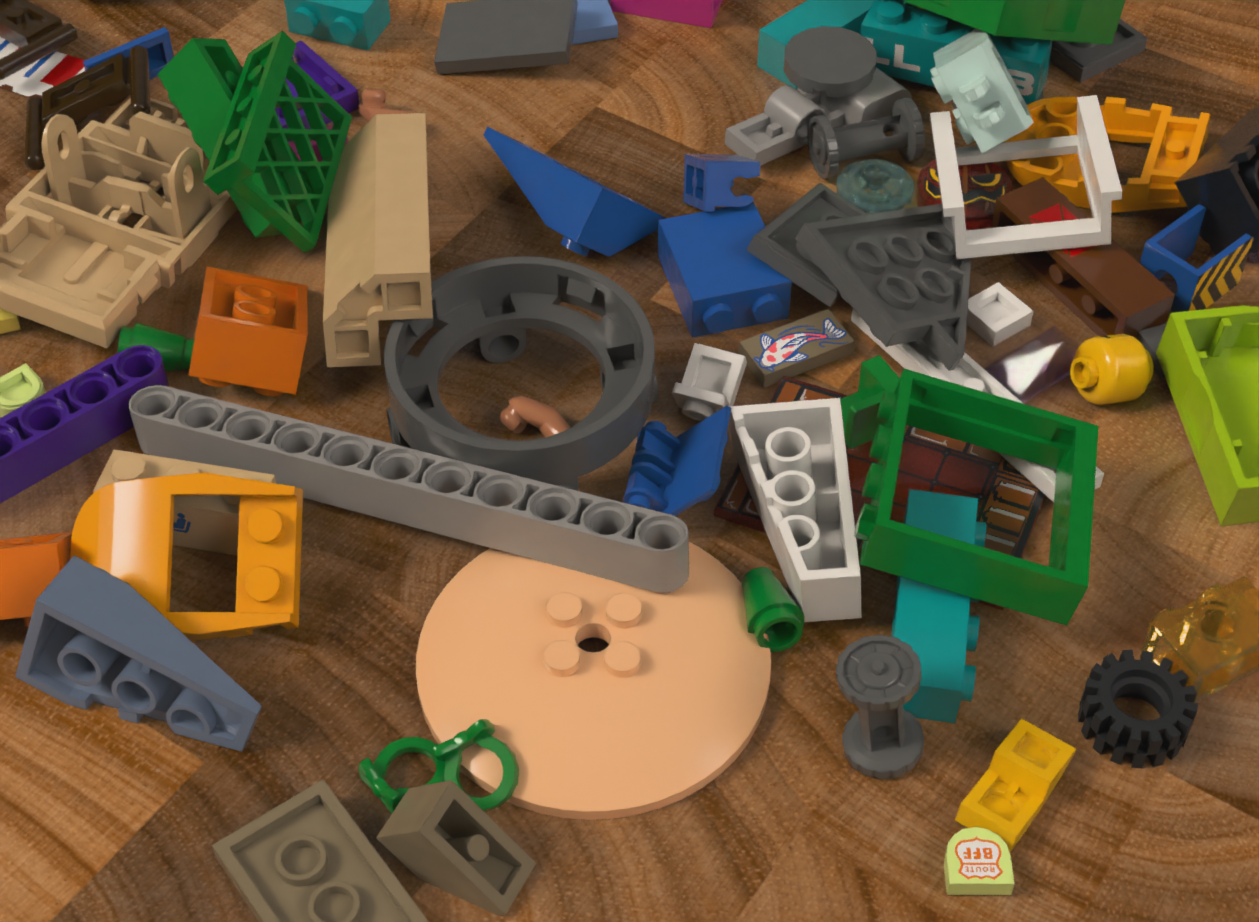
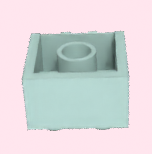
[930,29,1034,153]

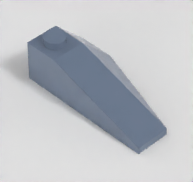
[15,556,262,752]

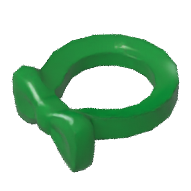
[432,719,519,812]
[358,737,445,814]

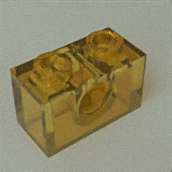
[1140,576,1259,703]

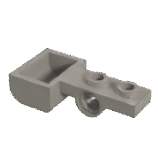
[724,68,912,166]

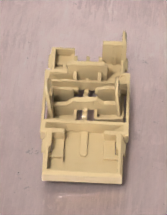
[0,98,238,348]

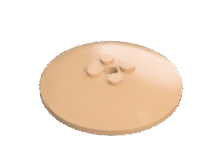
[416,542,771,820]

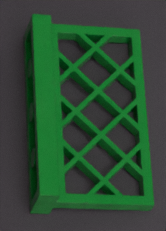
[203,30,352,253]

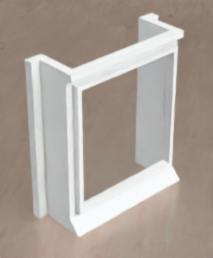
[930,95,1122,259]

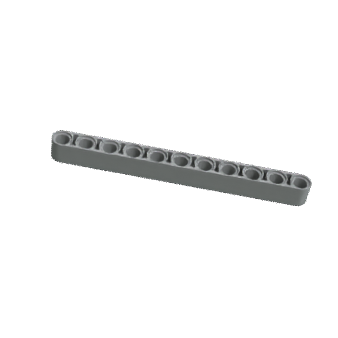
[129,385,689,593]

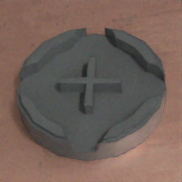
[784,26,877,98]

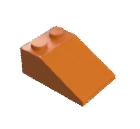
[188,266,308,397]

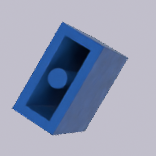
[658,202,792,338]

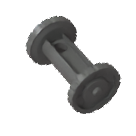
[807,98,925,179]
[836,635,924,779]

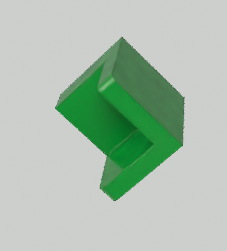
[840,355,899,449]

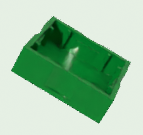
[902,0,1126,45]

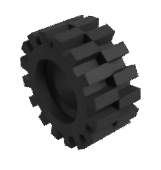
[1078,650,1198,768]

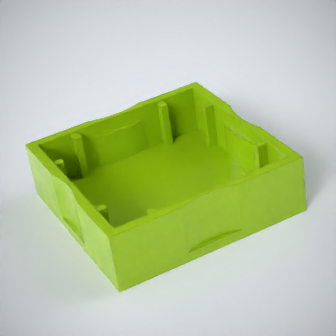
[1156,305,1259,526]

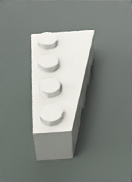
[730,398,862,622]

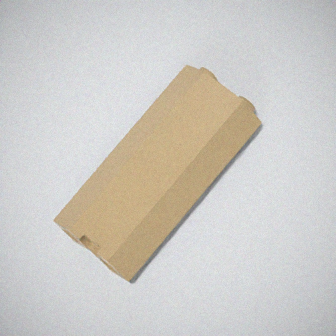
[323,113,433,367]

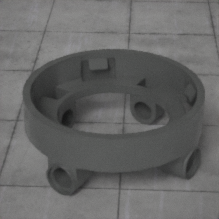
[384,256,658,491]

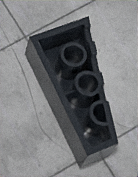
[1175,107,1259,256]

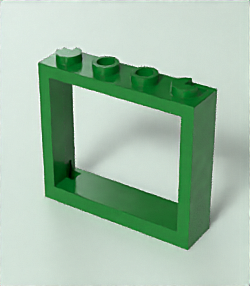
[854,368,1099,626]

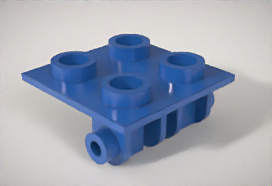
[623,405,731,517]

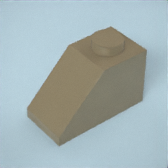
[376,780,536,916]

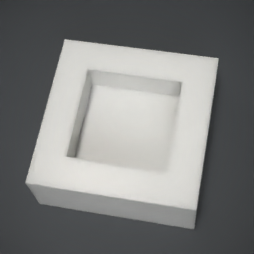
[967,282,1033,346]

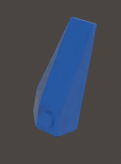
[484,126,666,257]

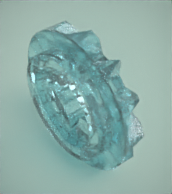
[837,159,914,214]

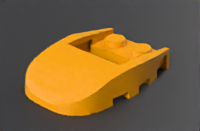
[1003,97,1210,213]
[70,472,303,643]

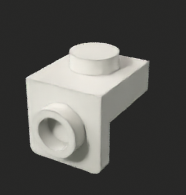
[672,343,747,421]

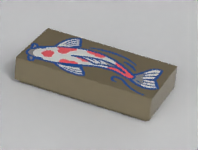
[738,309,855,388]

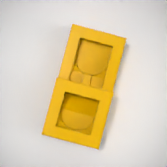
[955,718,1076,852]

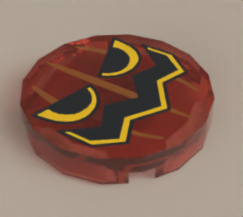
[915,160,1014,230]

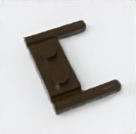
[0,0,78,80]
[25,46,151,170]

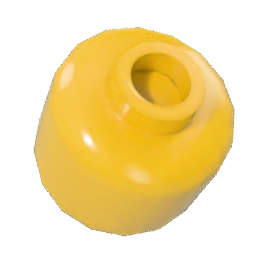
[1070,334,1154,405]

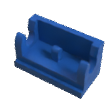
[683,154,760,212]

